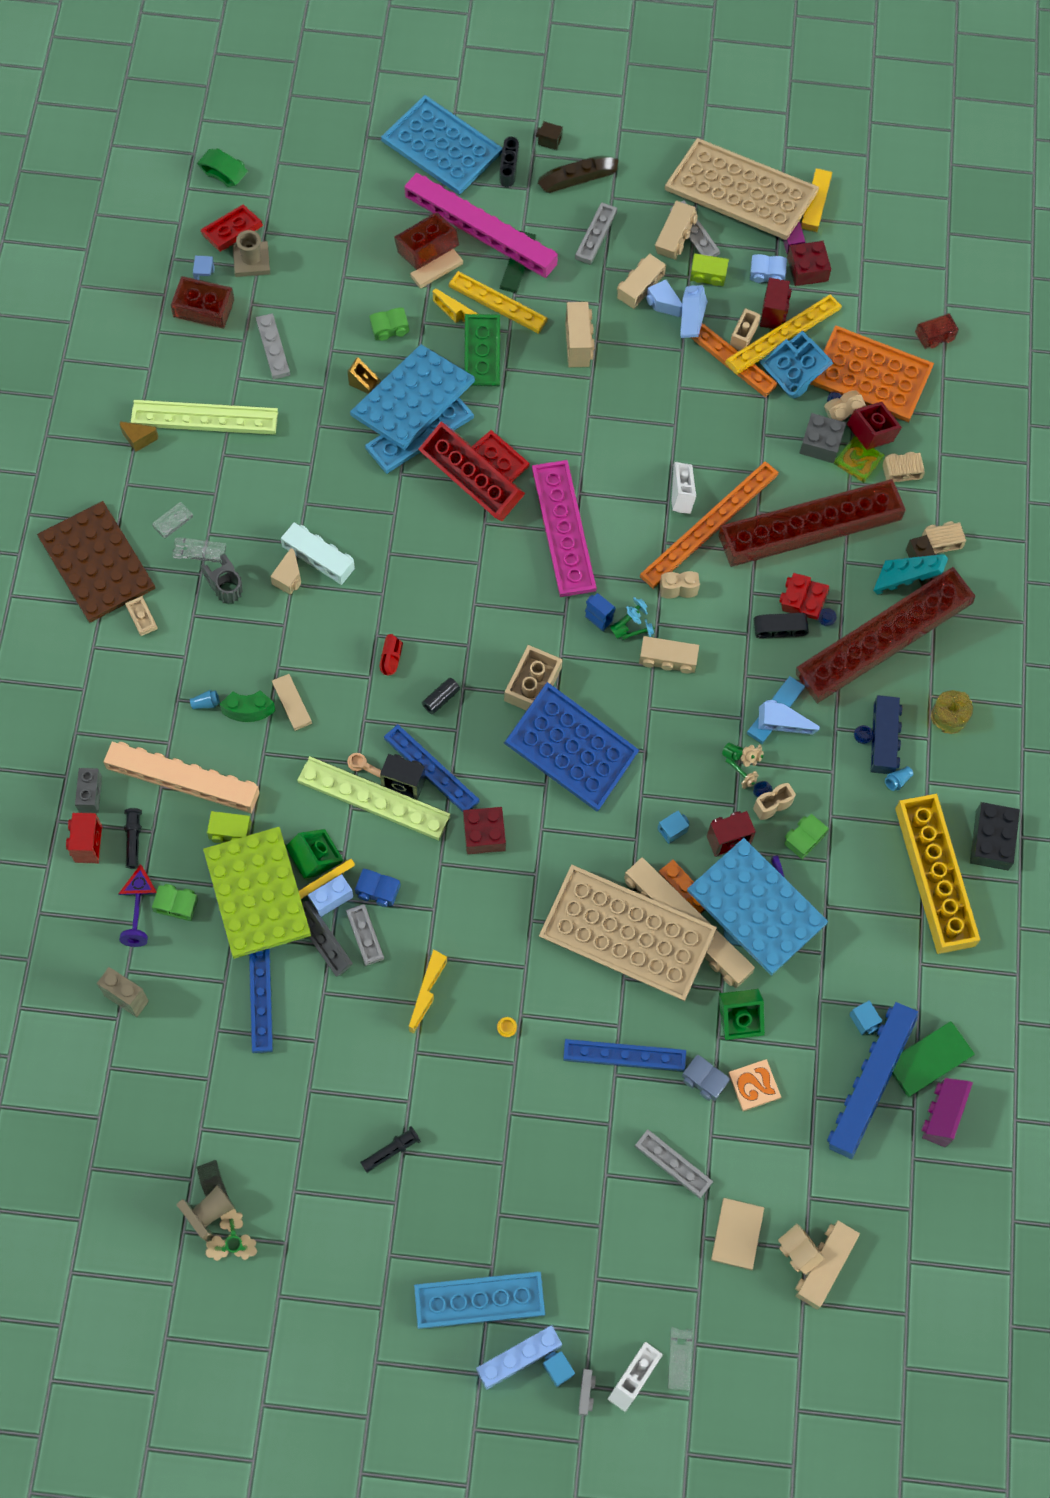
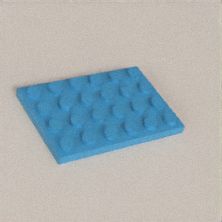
[381,95,503,195]
[350,344,475,450]
[687,838,828,976]

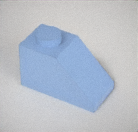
[646,280,683,317]

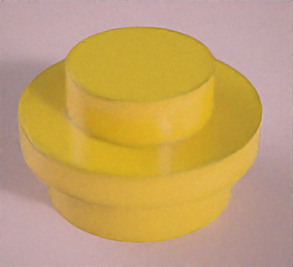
[497,1017,517,1037]

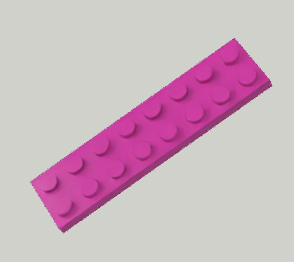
[532,460,596,597]

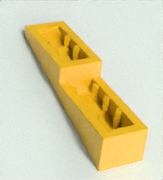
[801,168,832,232]
[433,289,478,323]
[409,949,447,1034]

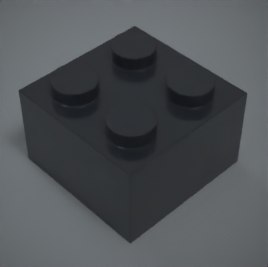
[380,754,426,800]

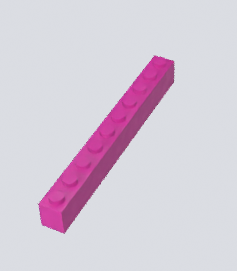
[404,173,558,279]

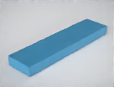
[747,676,805,744]

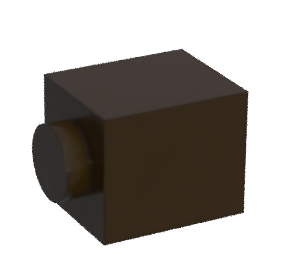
[536,121,563,151]

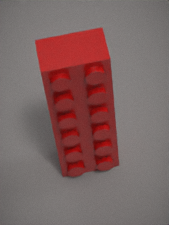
[418,421,525,521]

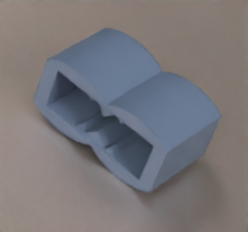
[682,1055,730,1101]

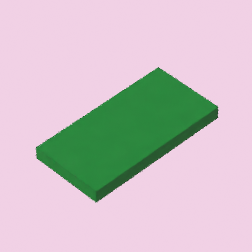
[464,314,500,386]
[892,1021,975,1098]

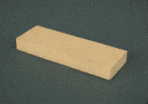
[410,249,463,289]
[272,674,312,731]

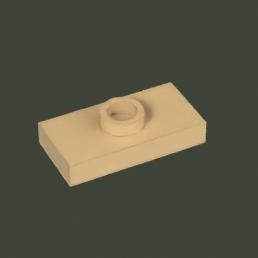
[125,596,158,636]

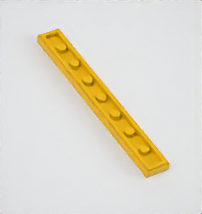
[725,294,842,375]

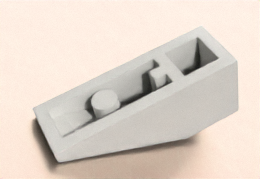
[672,462,696,514]
[608,1342,663,1412]

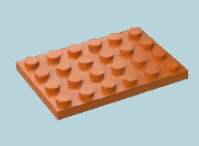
[810,325,934,423]

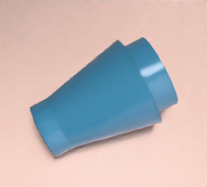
[190,690,220,709]
[885,766,914,791]

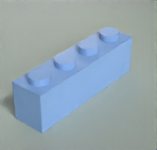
[476,1325,562,1390]

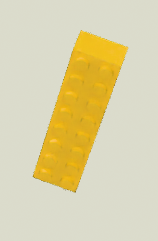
[895,794,980,954]

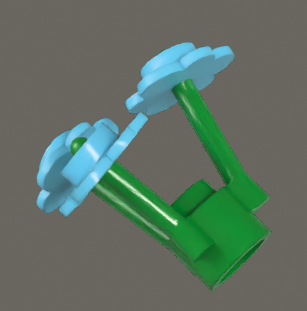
[610,597,655,640]

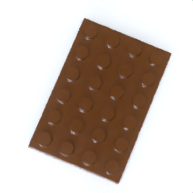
[37,501,156,623]

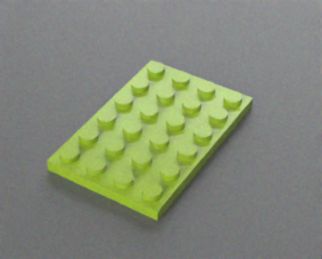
[203,826,311,959]

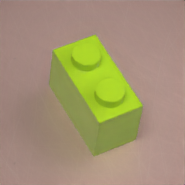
[690,253,729,286]
[207,811,252,843]

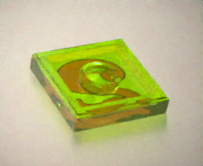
[834,436,884,483]

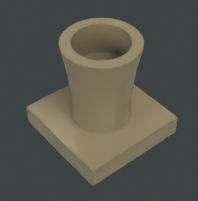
[233,230,270,277]
[176,1185,235,1242]

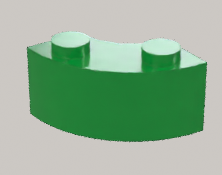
[197,148,248,187]
[219,690,276,722]

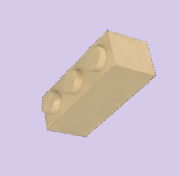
[655,201,698,260]
[617,254,666,309]
[639,636,699,674]

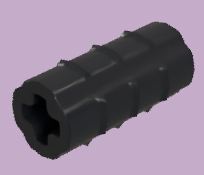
[422,678,460,714]

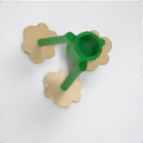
[722,742,764,789]
[205,1209,257,1261]

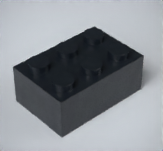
[970,802,1020,871]

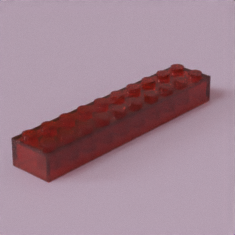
[718,479,906,567]
[796,567,975,704]

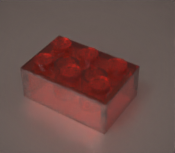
[394,212,459,270]
[171,276,235,329]

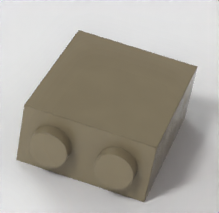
[97,967,149,1017]

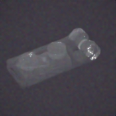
[172,537,226,563]
[668,1327,693,1391]

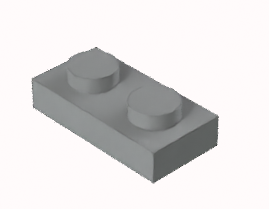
[578,1369,596,1416]

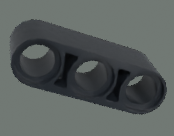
[500,136,519,187]
[754,613,809,639]

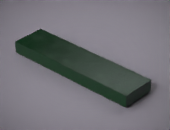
[500,231,536,294]

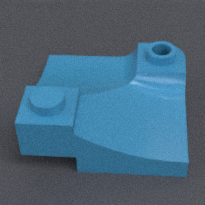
[759,331,833,398]

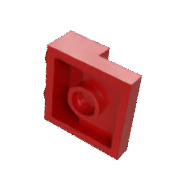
[779,573,829,620]

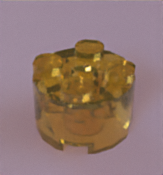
[931,690,973,734]

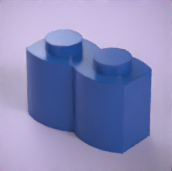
[585,593,616,631]
[355,869,401,907]

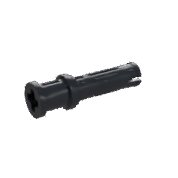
[124,808,142,869]
[360,1126,421,1173]

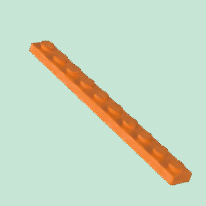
[640,461,779,589]

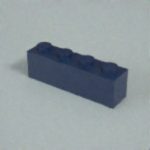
[870,695,903,774]

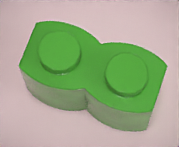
[369,308,409,341]
[784,814,829,859]
[152,884,198,921]

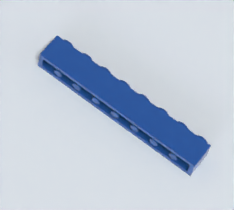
[827,1002,918,1159]

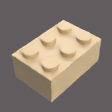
[565,302,594,367]
[504,645,563,711]

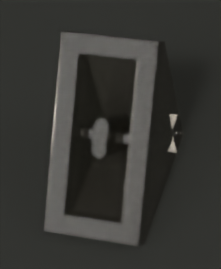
[197,1160,229,1198]

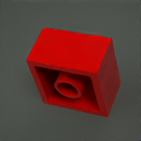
[66,812,103,864]

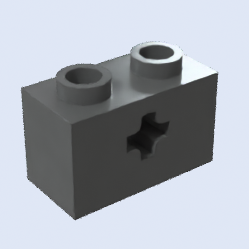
[75,768,102,813]

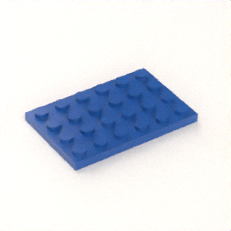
[504,682,639,812]

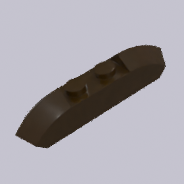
[538,156,619,193]

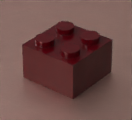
[787,241,832,286]
[759,278,792,329]
[847,402,902,450]
[463,807,506,855]
[707,811,756,857]

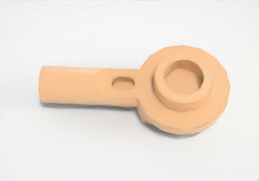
[347,753,381,778]

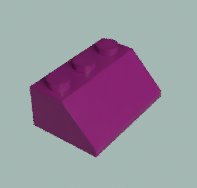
[921,1078,973,1147]

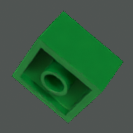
[285,829,344,879]
[719,989,765,1040]

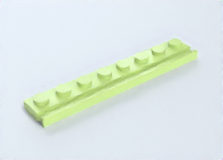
[131,400,278,435]
[297,756,450,841]

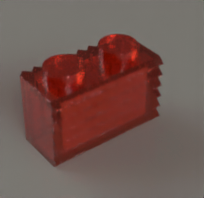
[915,313,959,349]

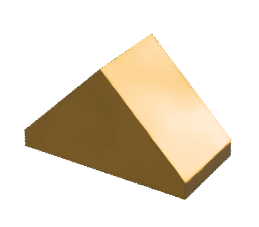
[348,358,381,394]
[120,421,158,452]

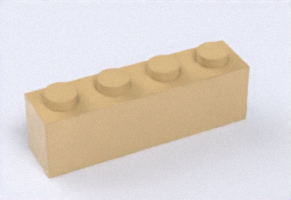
[795,1221,860,1310]

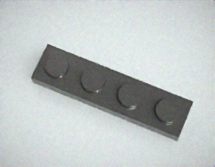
[302,901,353,977]

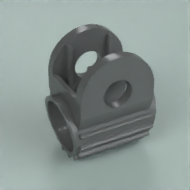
[200,553,243,604]

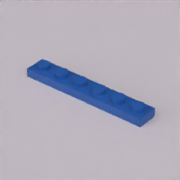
[384,724,480,812]
[249,948,273,1053]
[563,1039,686,1072]

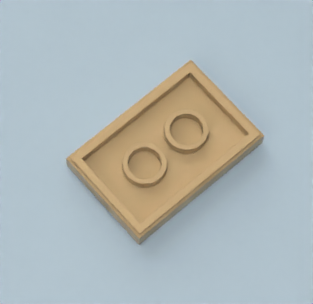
[711,1198,764,1270]

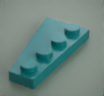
[873,554,948,595]

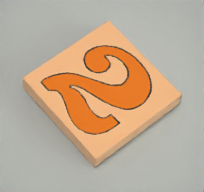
[728,1059,781,1111]

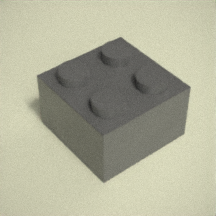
[799,413,846,463]

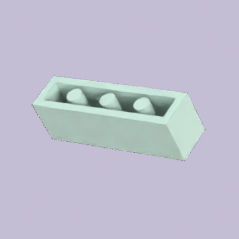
[281,522,355,585]

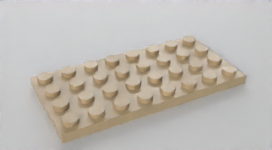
[665,138,819,240]
[539,864,717,1001]

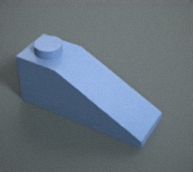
[681,285,707,338]
[758,700,819,735]

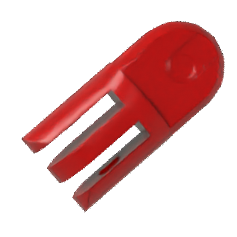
[379,634,403,676]

